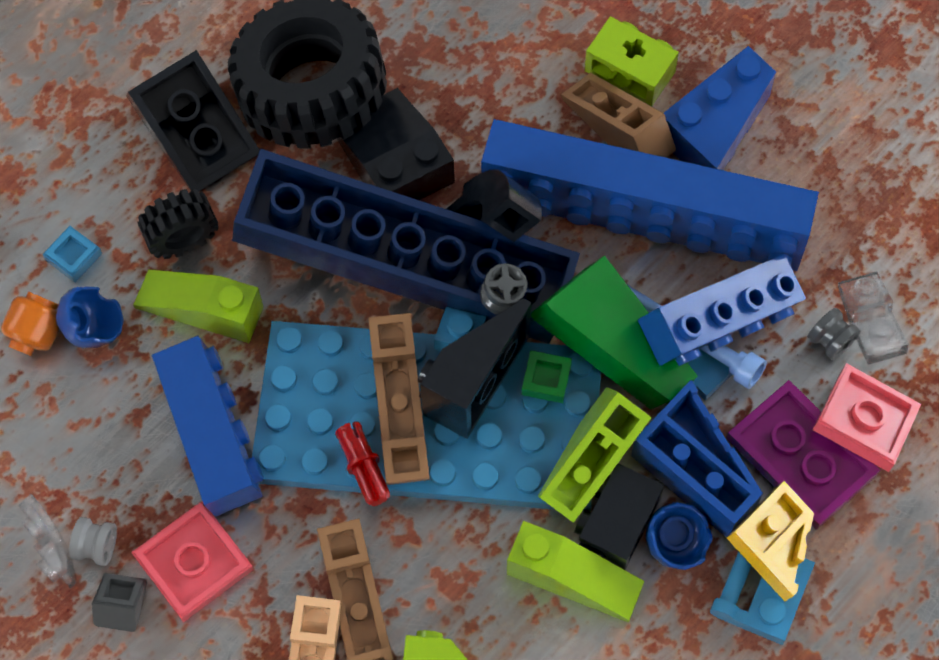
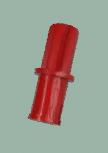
[335,421,390,507]

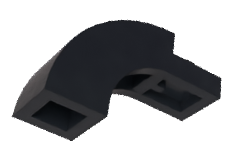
[446,170,542,242]

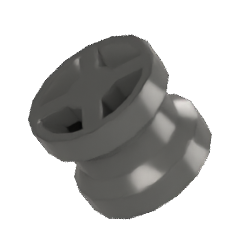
[480,263,527,314]
[807,307,861,361]

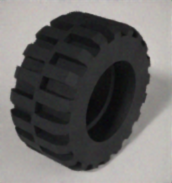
[228,0,387,149]

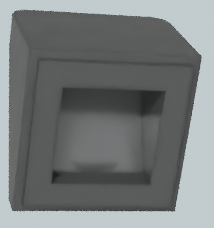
[92,573,147,632]

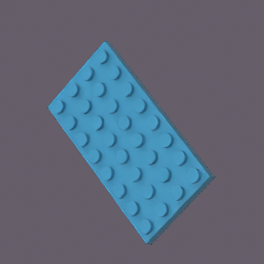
[252,321,601,512]

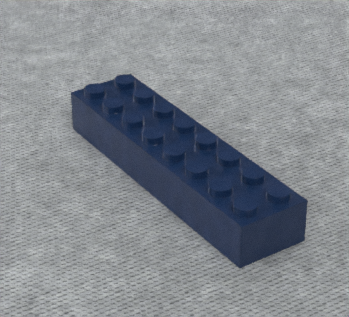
[232,148,580,344]

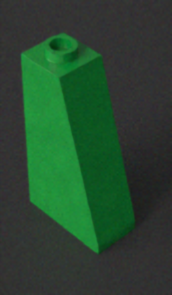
[531,255,698,410]

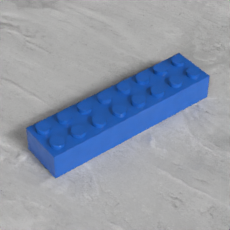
[481,119,819,271]

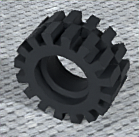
[137,189,219,259]

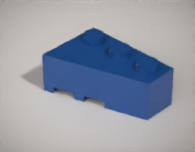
[664,46,776,170]
[631,380,763,538]

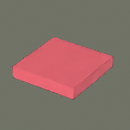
[812,363,921,472]
[131,501,254,623]

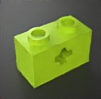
[584,16,679,107]

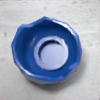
[56,286,124,348]
[645,502,713,570]

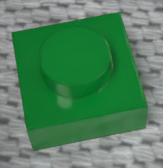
[521,350,572,403]

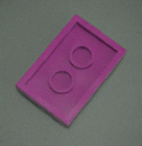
[726,380,880,530]

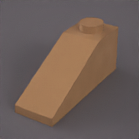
[561,72,676,158]

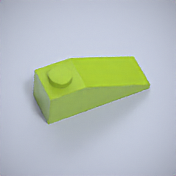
[133,269,264,343]
[538,387,652,523]
[507,521,644,623]

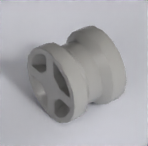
[69,517,117,566]

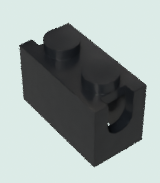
[574,463,664,570]

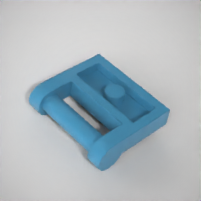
[710,551,815,645]

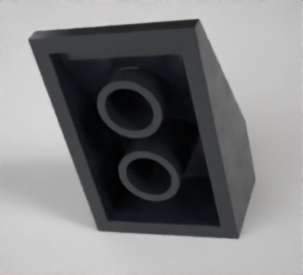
[126,50,260,192]
[337,88,455,200]
[418,299,531,439]

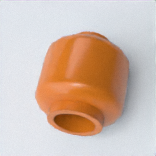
[1,292,60,356]

